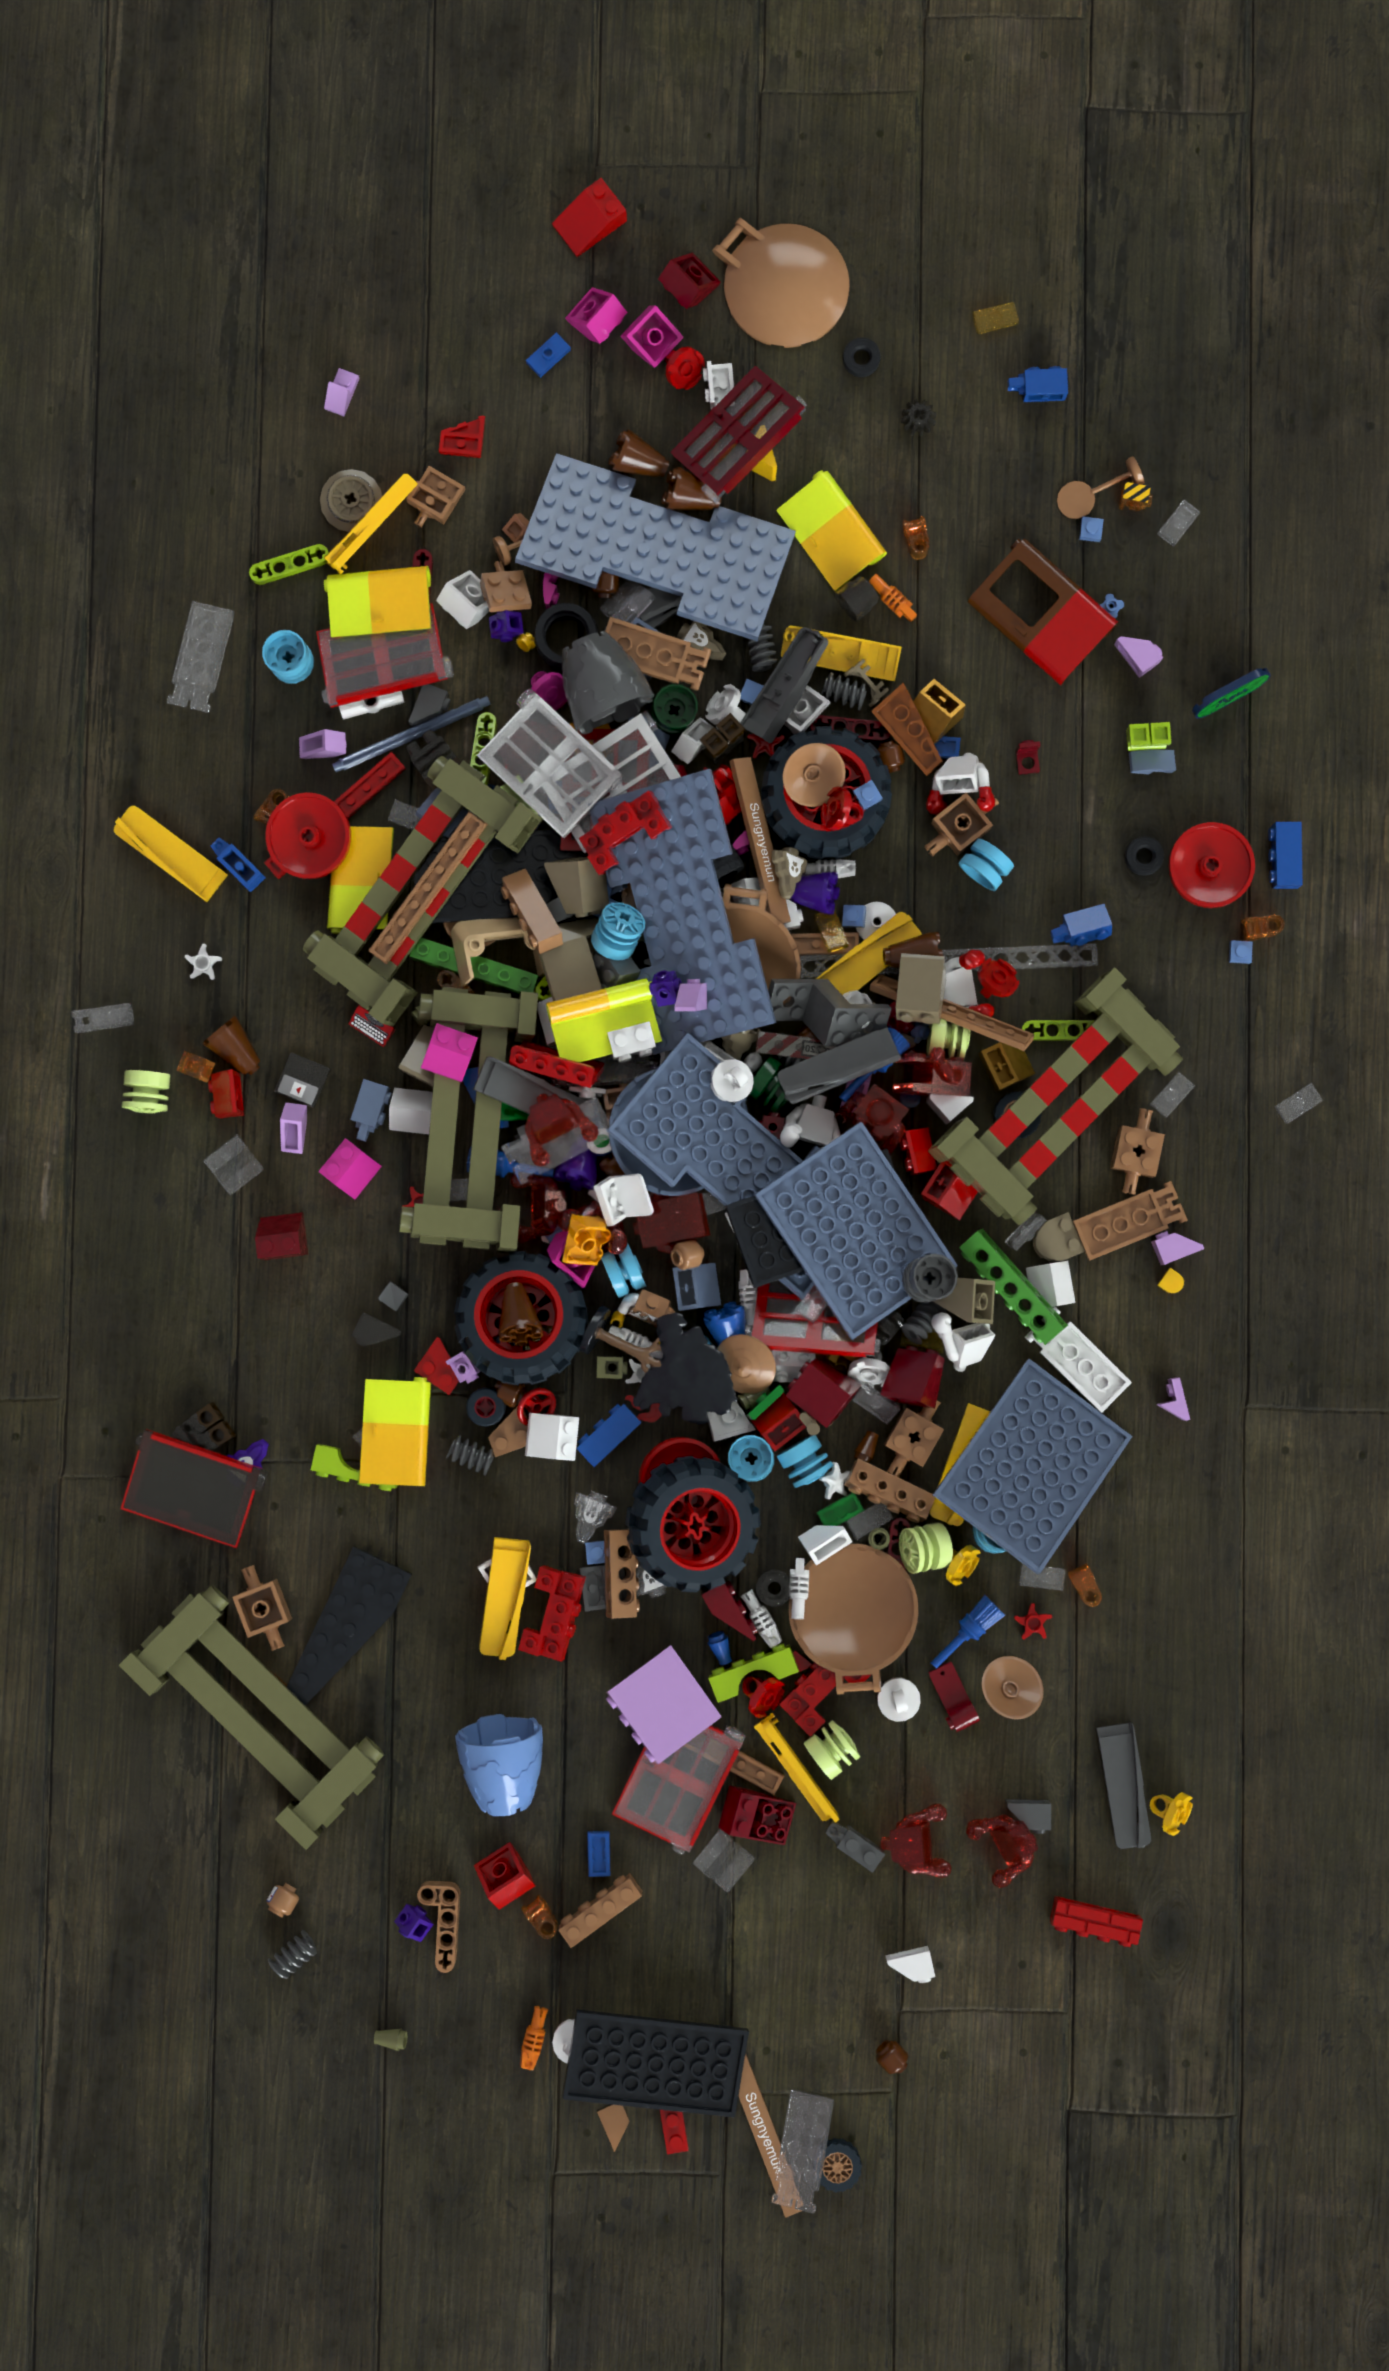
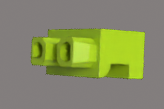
[1126,722,1171,751]

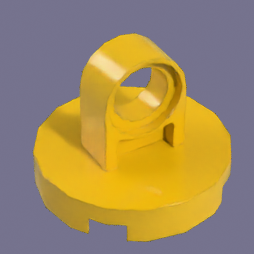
[946,1545,980,1586]
[1150,1792,1193,1836]

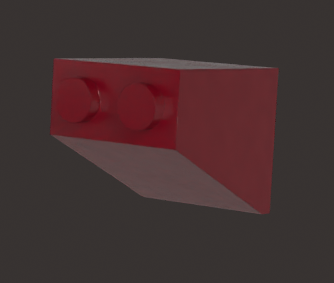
[255,1212,308,1260]
[880,1346,945,1409]
[786,1358,862,1428]

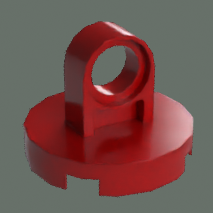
[664,346,705,390]
[821,786,863,831]
[978,958,1019,999]
[742,1677,785,1718]

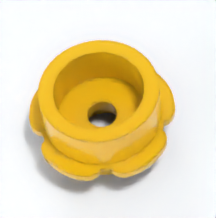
[516,632,536,652]

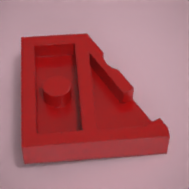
[439,416,485,458]
[414,1337,459,1395]

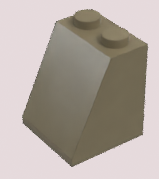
[544,857,609,917]
[896,953,946,1024]
[398,1025,435,1087]
[933,1278,995,1324]

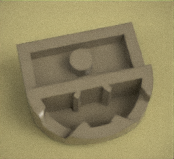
[1032,1212,1085,1263]

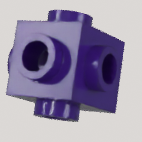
[489,610,524,642]
[649,970,682,1007]
[394,1904,434,1942]

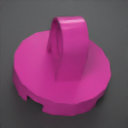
[530,671,567,711]

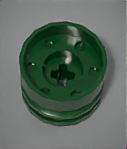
[651,684,698,736]
[749,1056,788,1113]

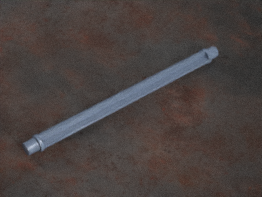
[332,696,491,772]

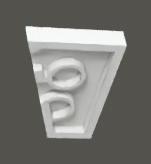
[706,1401,756,1441]

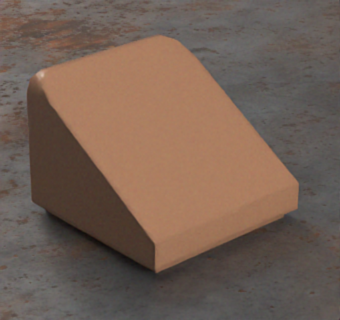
[502,513,529,543]

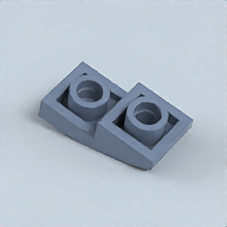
[1129,750,1176,775]

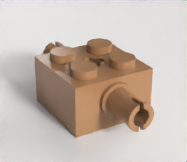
[924,793,999,857]
[1110,1108,1165,1195]
[883,1401,944,1478]
[232,1565,292,1651]

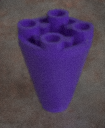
[789,871,840,915]
[553,1129,598,1191]

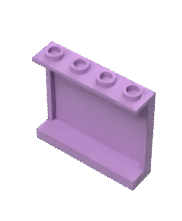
[606,1645,721,1764]

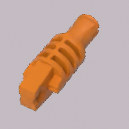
[868,574,917,622]
[520,2006,548,2070]

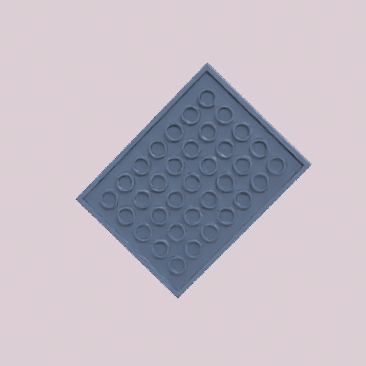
[754,1122,958,1340]
[933,1359,1132,1575]

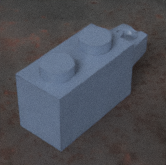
[350,1079,392,1142]

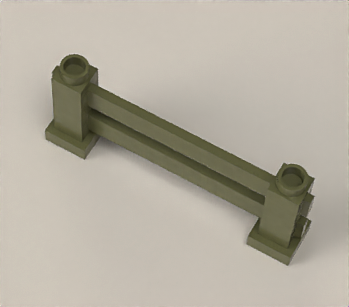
[399,987,538,1254]
[119,1585,385,1850]

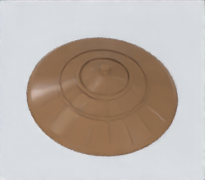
[783,743,846,807]
[717,1334,776,1394]
[982,1656,1044,1719]

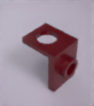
[1016,740,1041,775]

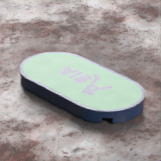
[1192,668,1271,719]

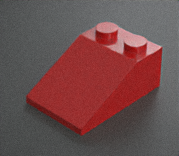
[552,178,627,257]

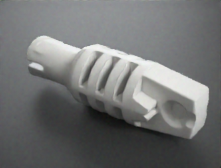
[803,859,856,878]
[739,1269,758,1329]
[609,1326,663,1360]
[789,1558,809,1620]
[741,1589,782,1648]

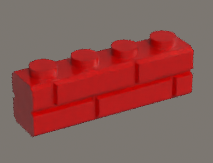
[1050,1896,1143,1947]

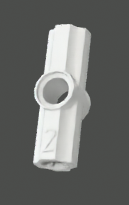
[339,691,405,720]

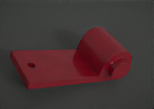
[928,1661,980,1732]

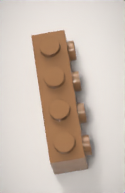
[501,868,563,954]
[844,1458,936,1523]
[558,1873,643,1948]

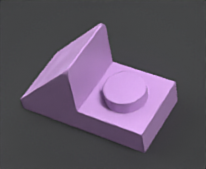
[324,368,360,416]
[1157,1377,1190,1421]

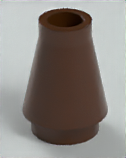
[854,1431,879,1464]

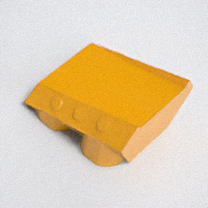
[562,1214,611,1265]

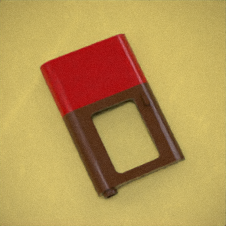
[968,538,1119,686]

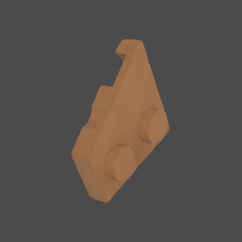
[488,1406,528,1457]

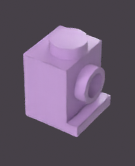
[446,1351,481,1384]

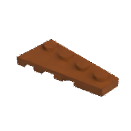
[871,683,943,776]

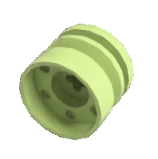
[927,1019,971,1060]
[122,1070,170,1113]
[899,1523,953,1574]
[804,1720,860,1780]

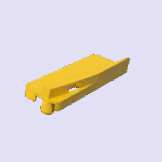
[323,474,418,574]
[781,626,902,681]
[114,806,228,902]
[816,912,922,995]
[929,1403,991,1526]
[479,1537,531,1660]
[754,1713,840,1823]

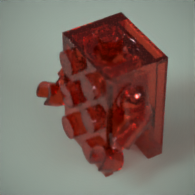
[892,1047,972,1097]
[835,1084,909,1156]
[633,1193,711,1254]

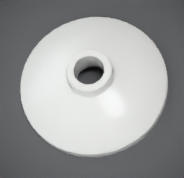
[856,902,896,940]

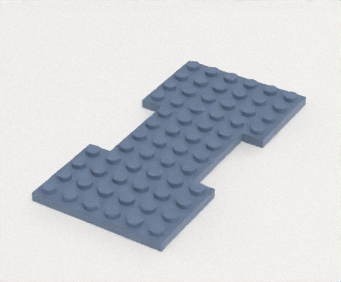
[515,453,796,641]
[588,769,776,1055]
[606,1033,820,1300]

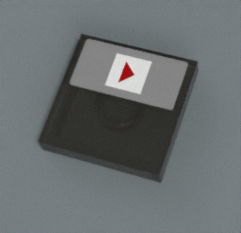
[274,1053,331,1108]

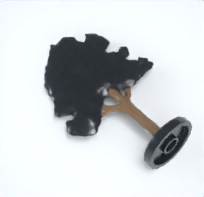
[579,1305,738,1425]

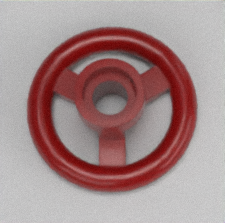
[517,1388,556,1426]

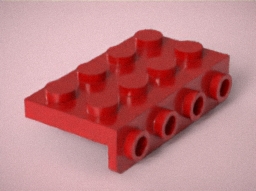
[509,1041,605,1088]

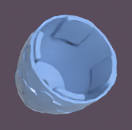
[455,1714,543,1816]

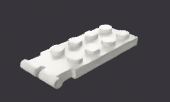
[1025,1307,1132,1413]

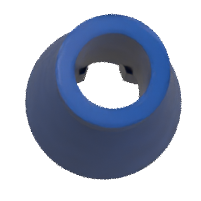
[708,1631,732,1665]

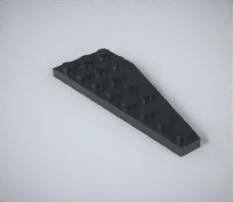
[287,1546,412,1706]

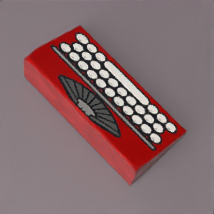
[348,1005,395,1047]

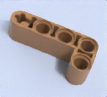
[417,1881,461,1973]

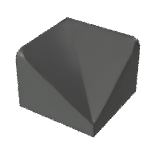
[378,1281,409,1311]

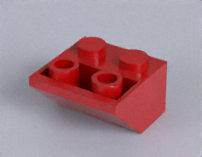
[899,1128,937,1176]
[921,1160,978,1221]
[748,1393,806,1451]

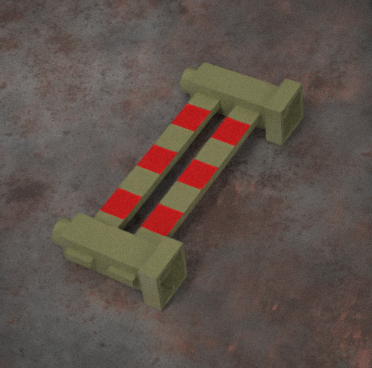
[303,756,543,1027]
[928,967,1183,1226]

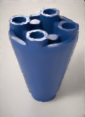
[703,1302,746,1346]

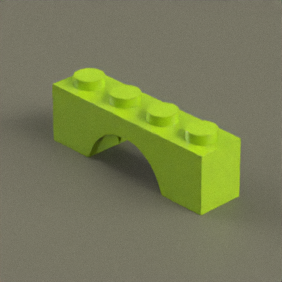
[311,1444,398,1491]
[708,1643,799,1703]

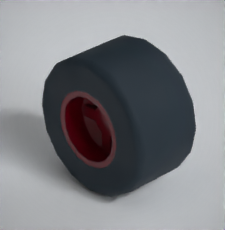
[466,1387,506,1427]

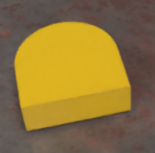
[1157,1268,1184,1293]

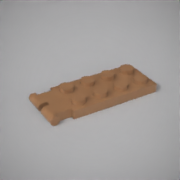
[606,617,712,691]
[1073,1181,1188,1261]

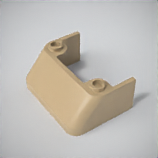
[451,917,545,987]

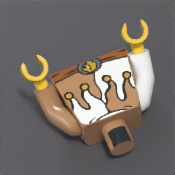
[610,1289,676,1344]

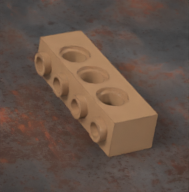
[604,1529,640,1619]

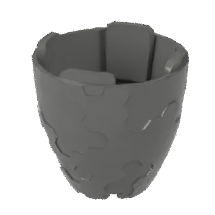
[562,631,654,734]

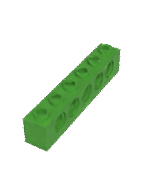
[410,938,540,994]
[959,1228,1068,1345]

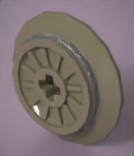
[320,469,382,532]

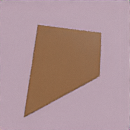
[597,2105,629,2152]

